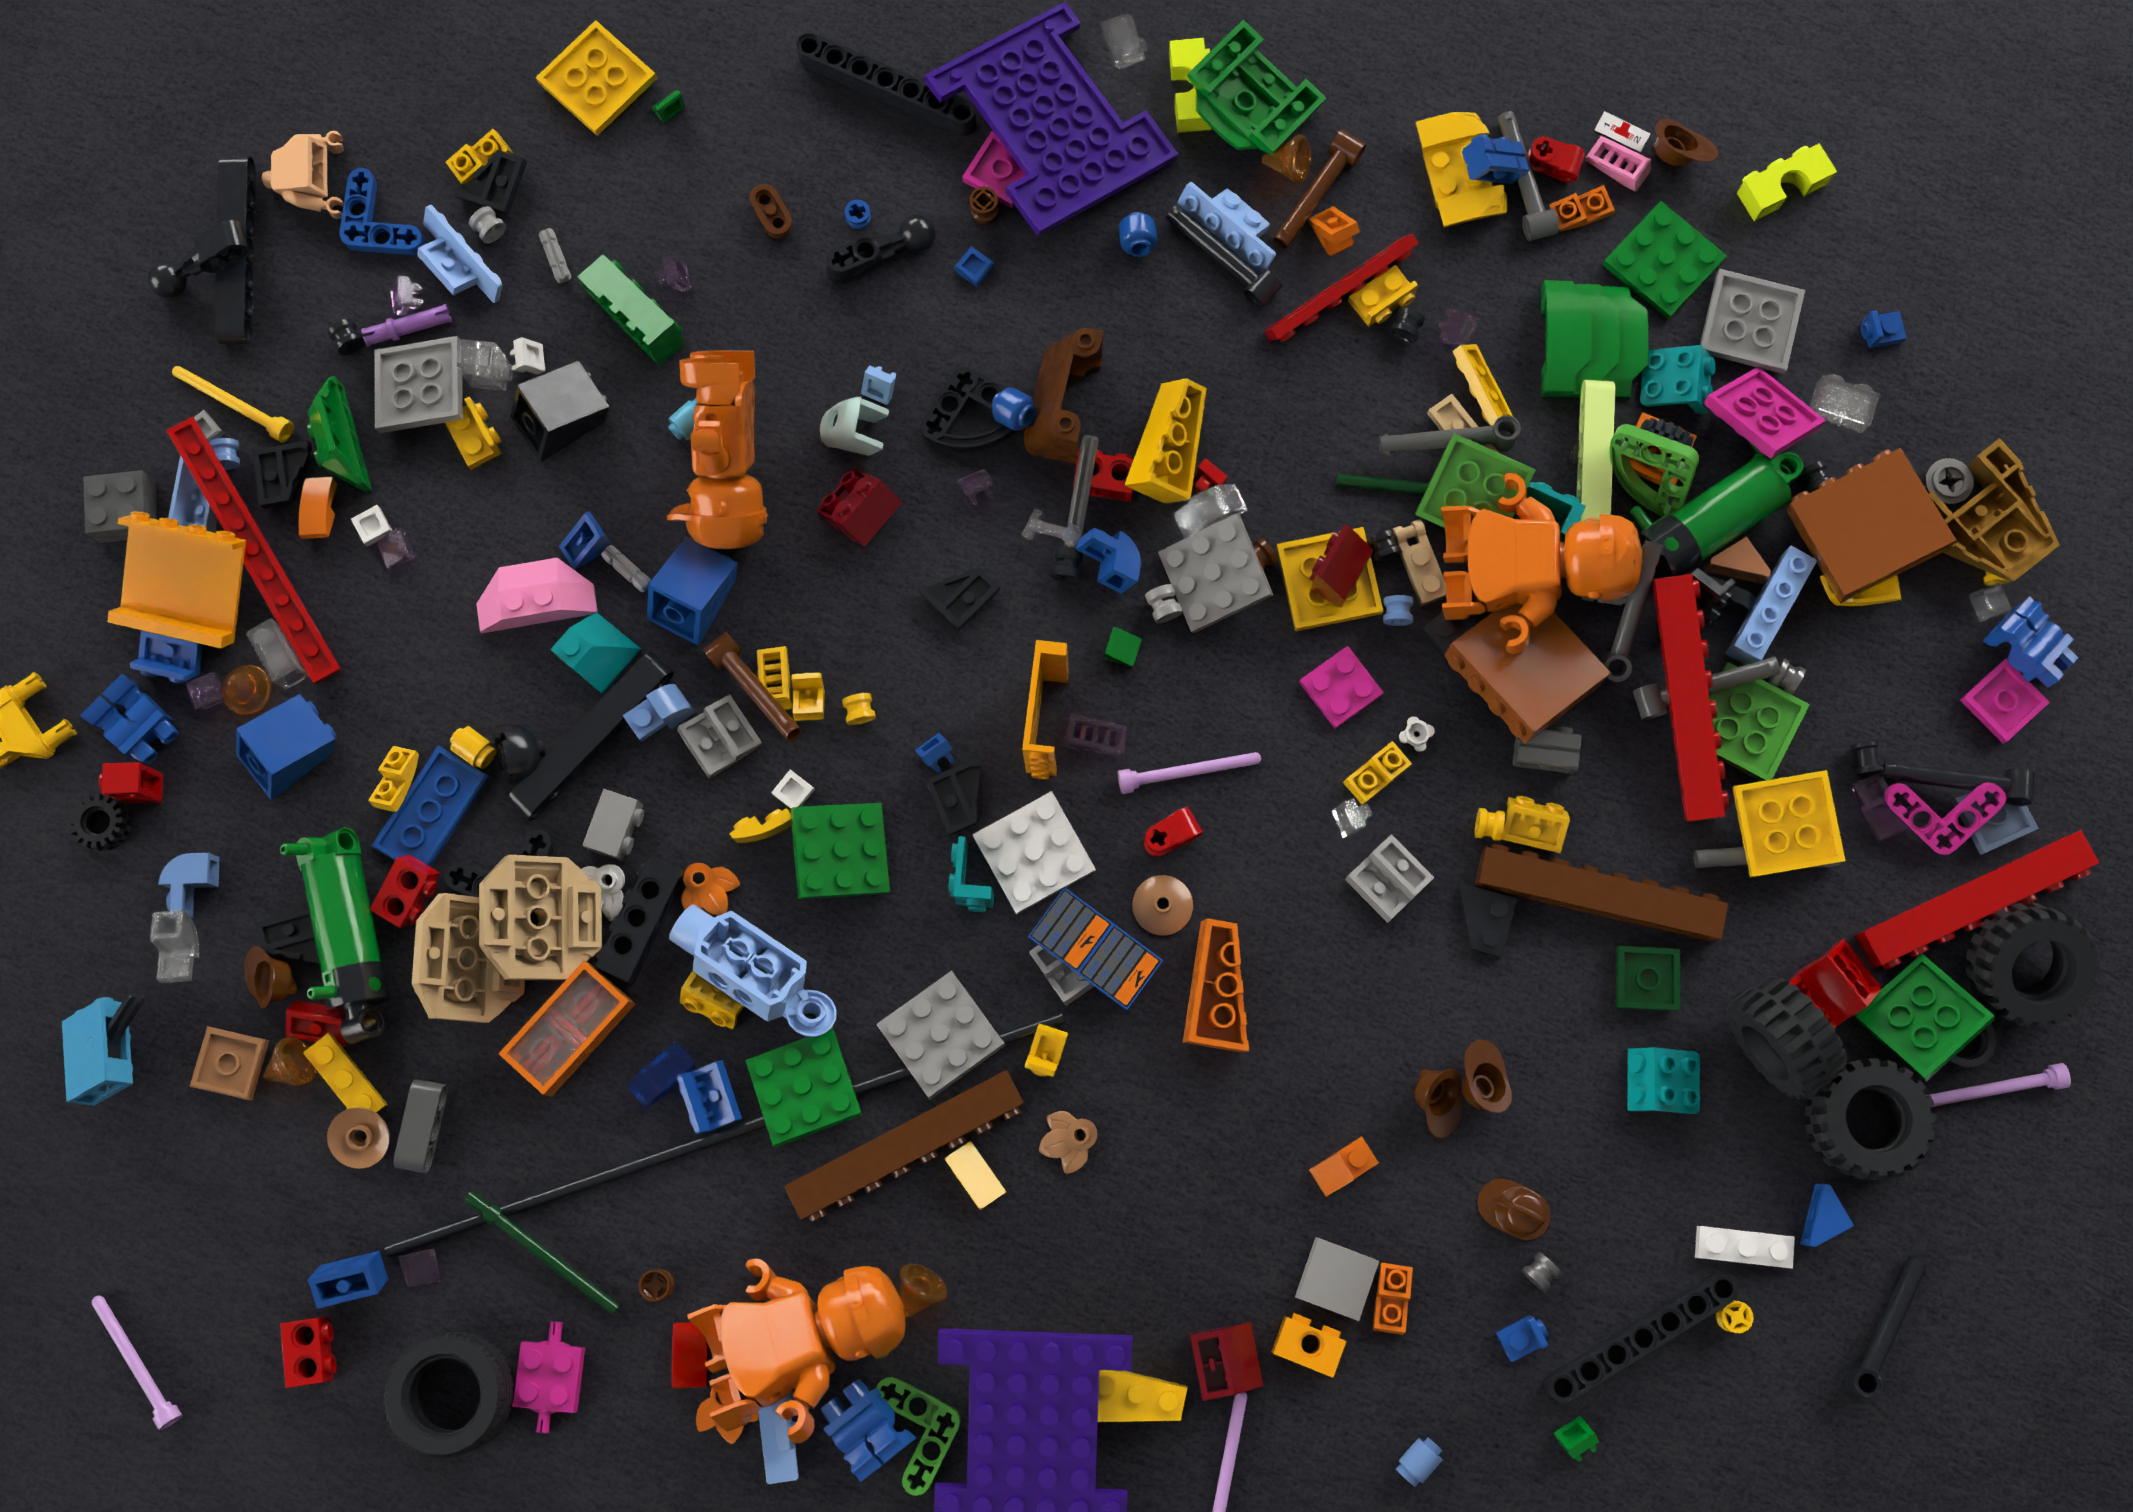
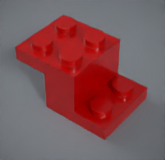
[1788,938,1882,1028]

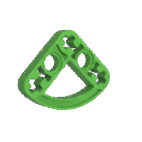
[1609,424,1699,517]

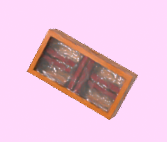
[499,961,636,1097]

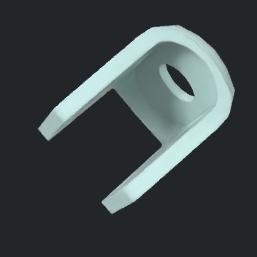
[820,396,889,456]

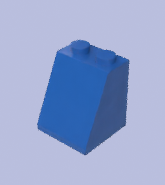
[647,537,738,645]
[236,694,336,800]

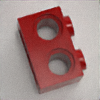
[1073,450,1134,502]
[98,762,163,804]
[369,855,440,928]
[280,1316,336,1388]

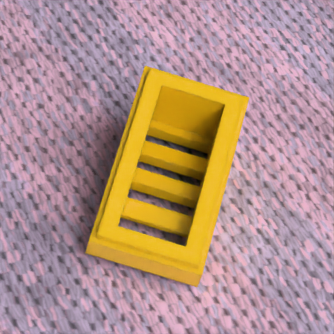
[757,646,793,710]

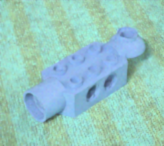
[669,904,836,1037]

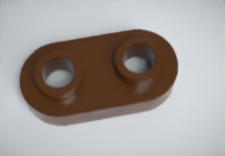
[750,184,793,239]

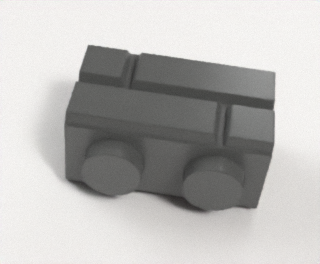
[1513,727,1582,774]

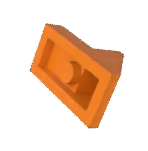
[1308,206,1360,256]
[1309,1137,1379,1197]

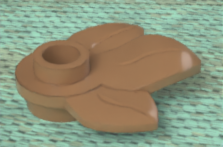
[1039,1111,1098,1174]

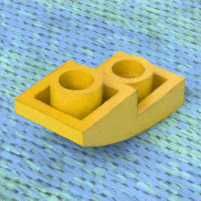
[446,129,513,185]
[1343,741,1412,805]
[368,746,419,813]
[729,808,792,843]

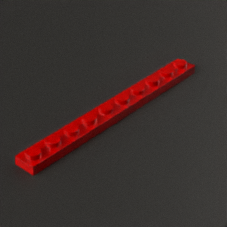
[166,416,342,685]

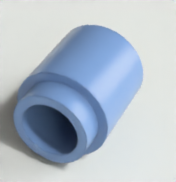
[1396,1437,1443,1487]

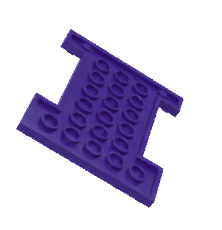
[924,2,1179,237]
[934,1328,1133,1512]

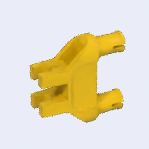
[0,672,77,769]

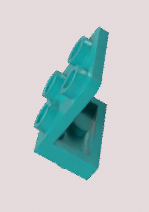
[1640,345,1715,414]
[1526,482,1586,542]
[949,836,994,912]
[1628,1047,1700,1114]

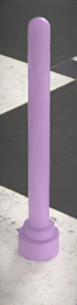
[1117,752,1261,794]
[1925,1063,2071,1107]
[92,1296,183,1431]
[1212,1392,1247,1512]

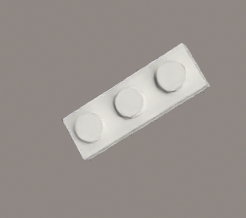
[1695,1226,1794,1269]

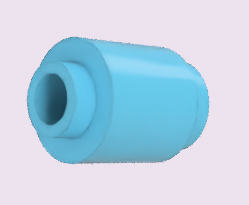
[668,398,697,440]

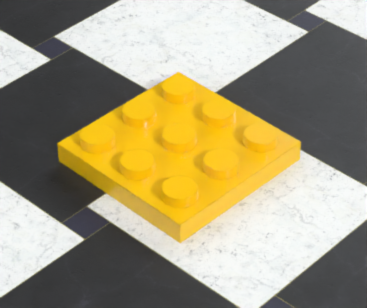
[535,20,657,136]
[1276,527,1383,631]
[1732,770,1845,877]

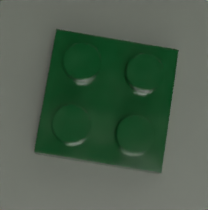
[1616,946,1680,1011]

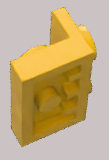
[1348,265,1418,327]
[445,396,502,470]
[1501,796,1570,853]
[680,971,744,1029]

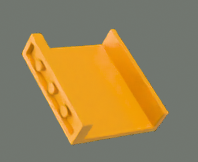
[107,511,246,648]
[1022,640,1069,779]

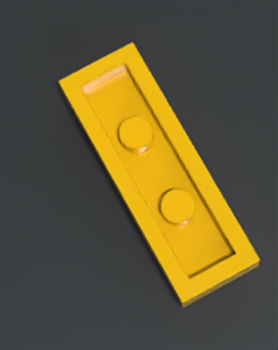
[1453,344,1513,426]
[303,1033,388,1113]

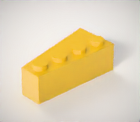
[1125,378,1207,504]
[1098,1370,1187,1422]

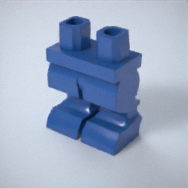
[1983,596,2078,688]
[80,674,179,765]
[821,1379,916,1482]

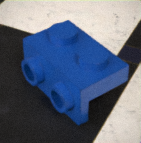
[130,630,203,683]
[677,1060,742,1134]

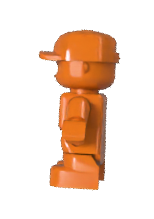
[667,350,768,549]
[1441,473,1642,654]
[687,1259,906,1443]

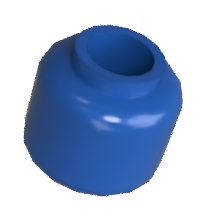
[1119,212,1158,257]
[992,387,1036,431]

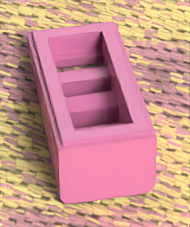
[1585,136,1651,192]

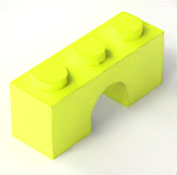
[1169,38,1211,133]
[1737,143,1837,221]

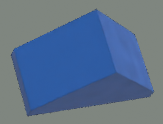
[559,512,612,570]
[1800,1184,1854,1247]

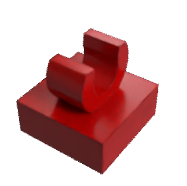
[1194,458,1228,497]

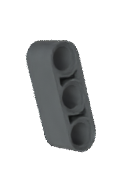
[394,1079,448,1174]

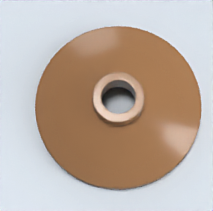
[1132,875,1193,936]
[327,1107,390,1169]

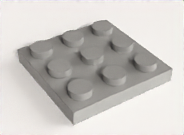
[1700,269,1805,374]
[375,336,463,433]
[1158,513,1273,633]
[876,971,1005,1100]

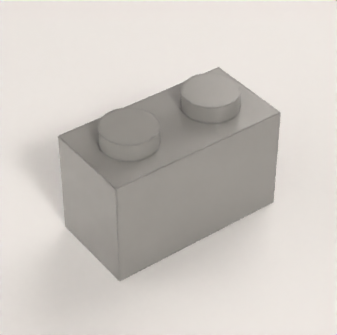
[582,789,644,861]

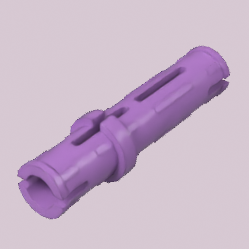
[361,304,452,347]

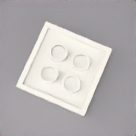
[973,791,1096,915]

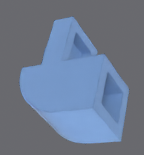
[623,684,696,742]
[159,853,220,918]

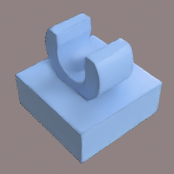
[861,366,896,405]

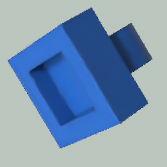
[915,733,954,773]

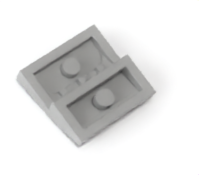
[677,694,762,779]
[1345,834,1434,923]
[1029,945,1094,1006]
[1295,1237,1379,1321]

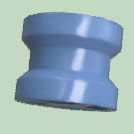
[209,438,240,470]
[1383,595,1413,626]

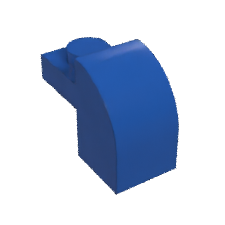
[1076,528,1141,594]

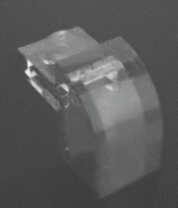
[1100,13,1148,69]
[1173,484,1247,538]
[150,910,199,984]

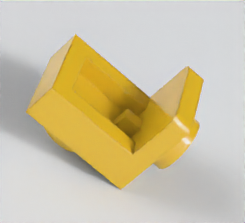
[791,673,825,721]
[1024,1023,1068,1077]

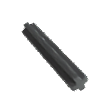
[1064,435,1099,547]

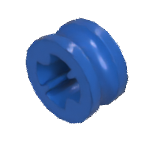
[844,200,871,229]

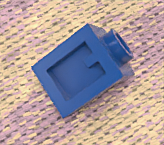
[1861,310,1907,348]
[1495,1315,1549,1362]

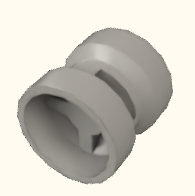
[1145,584,1183,624]

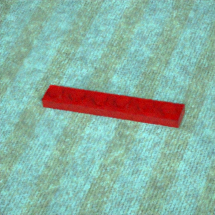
[1264,234,1419,342]

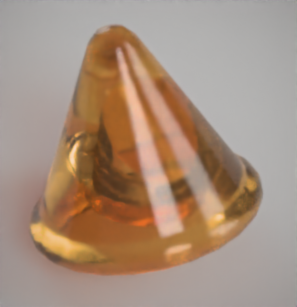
[1262,134,1311,184]
[222,665,272,714]
[263,1037,316,1086]
[899,1263,947,1318]

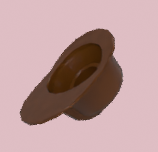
[1652,119,1719,166]
[244,946,298,1008]
[1461,1040,1512,1113]
[1414,1068,1463,1138]
[1477,1178,1551,1240]

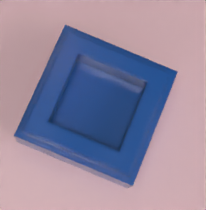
[954,246,994,288]

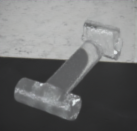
[1021,509,1082,547]

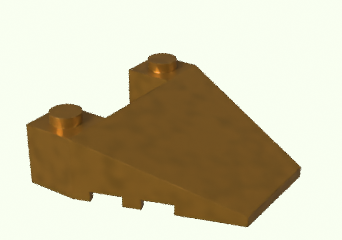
[1929,438,2060,583]

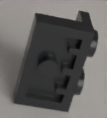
[1691,568,1736,632]

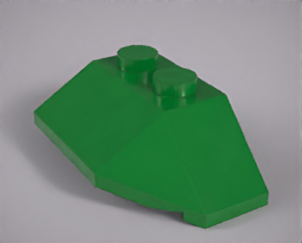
[307,376,372,493]

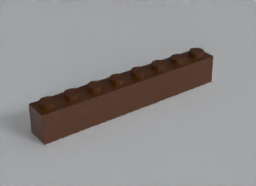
[1475,844,1728,942]
[784,1070,1025,1222]

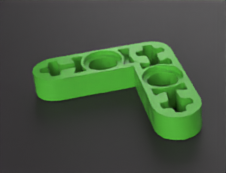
[876,1377,961,1496]

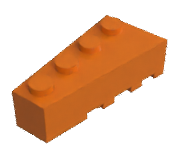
[1183,918,1249,1053]

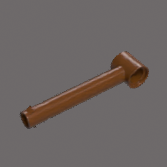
[1273,129,1367,249]
[703,631,801,741]

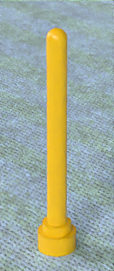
[172,366,294,443]

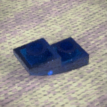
[627,1041,696,1109]

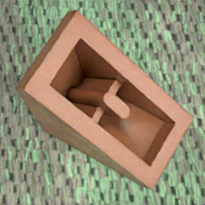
[1703,536,1771,584]

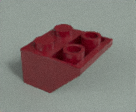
[816,468,902,547]
[1309,524,1373,608]
[1189,1322,1264,1401]

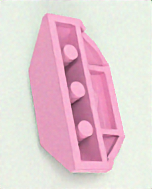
[476,558,598,633]

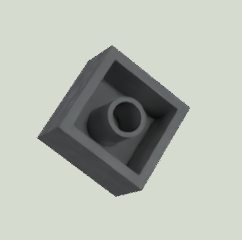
[83,470,158,543]

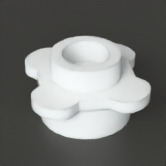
[1399,717,1435,752]

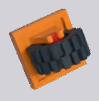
[1628,412,1697,485]

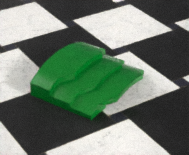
[1187,20,1326,155]
[1541,280,1648,399]

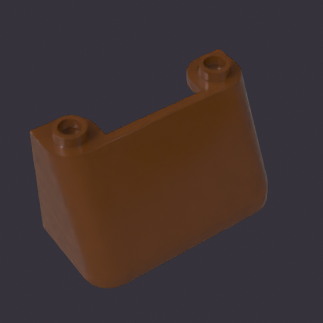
[1024,328,1104,464]

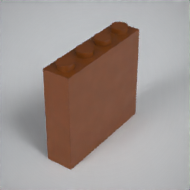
[1787,448,1956,603]
[1444,603,1611,744]

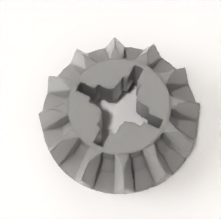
[1925,458,1974,505]

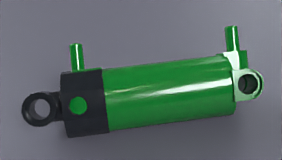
[1630,440,1803,579]
[280,827,390,1045]

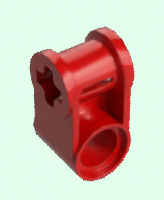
[1527,137,1585,183]
[1144,806,1203,857]

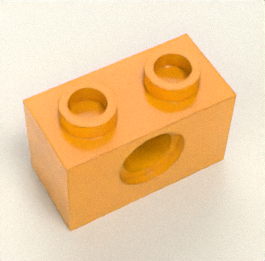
[1271,1313,1346,1378]

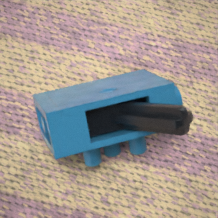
[62,991,145,1106]

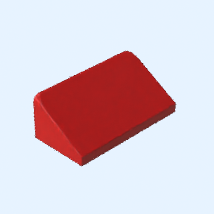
[286,1000,347,1047]
[672,1322,708,1388]

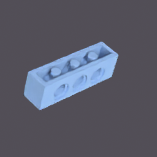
[1725,546,1817,665]

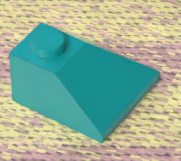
[551,612,642,694]

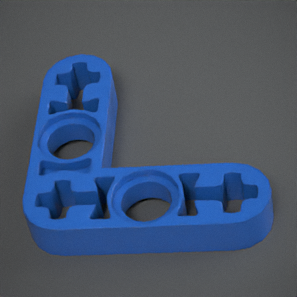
[339,168,426,255]

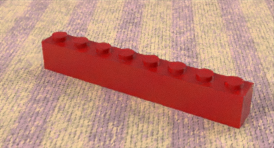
[1652,574,1729,821]
[1854,830,2099,970]

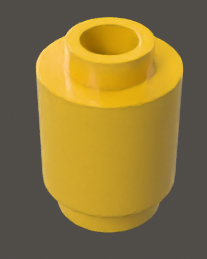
[450,726,497,769]

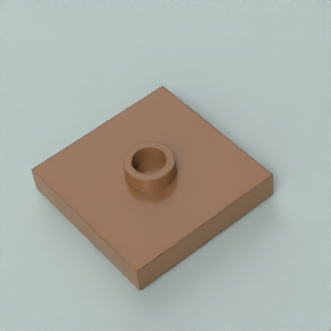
[190,1026,270,1101]

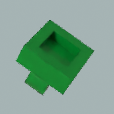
[1554,1416,1599,1462]

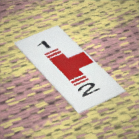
[1595,111,1650,152]

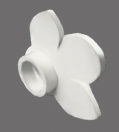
[581,864,625,921]

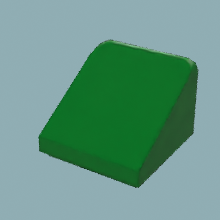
[652,90,686,123]
[1105,627,1142,667]

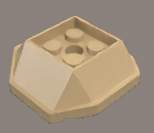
[479,855,602,980]
[412,893,525,1023]

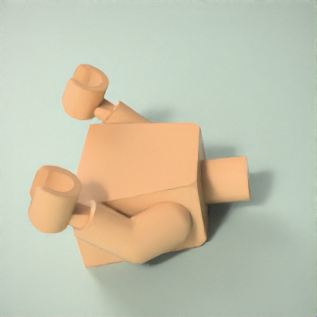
[262,131,344,219]

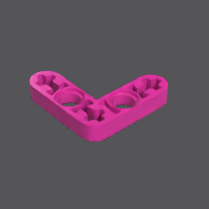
[1884,782,2006,855]

